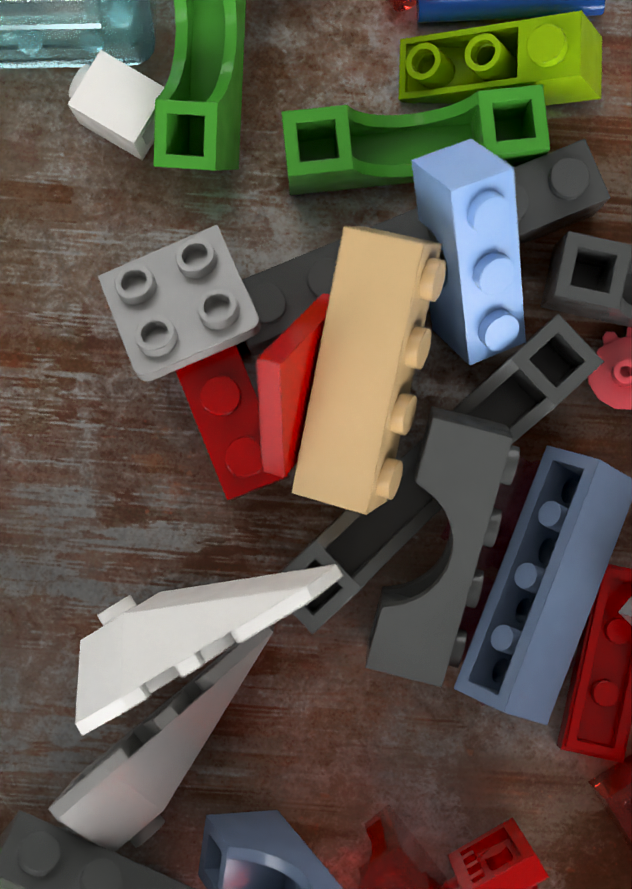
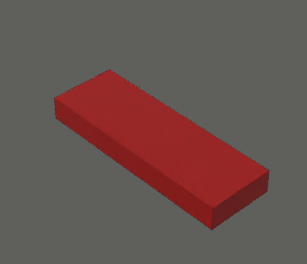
[557,564,632,763]

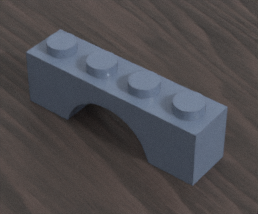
[198,810,343,889]

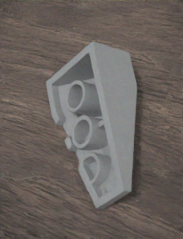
[48,624,275,852]

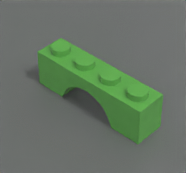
[153,0,246,171]
[281,84,550,195]

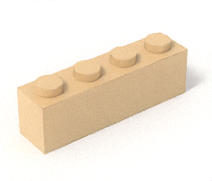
[291,226,446,515]

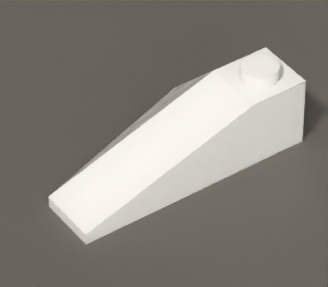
[75,564,343,735]

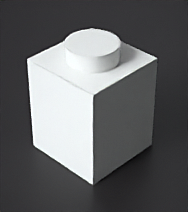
[68,50,164,161]

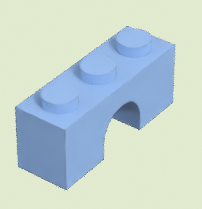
[411,139,526,366]

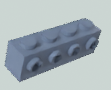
[453,445,632,725]

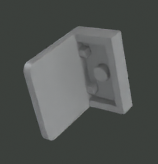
[98,225,261,381]

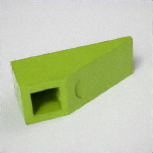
[399,10,602,106]

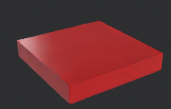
[256,293,330,478]

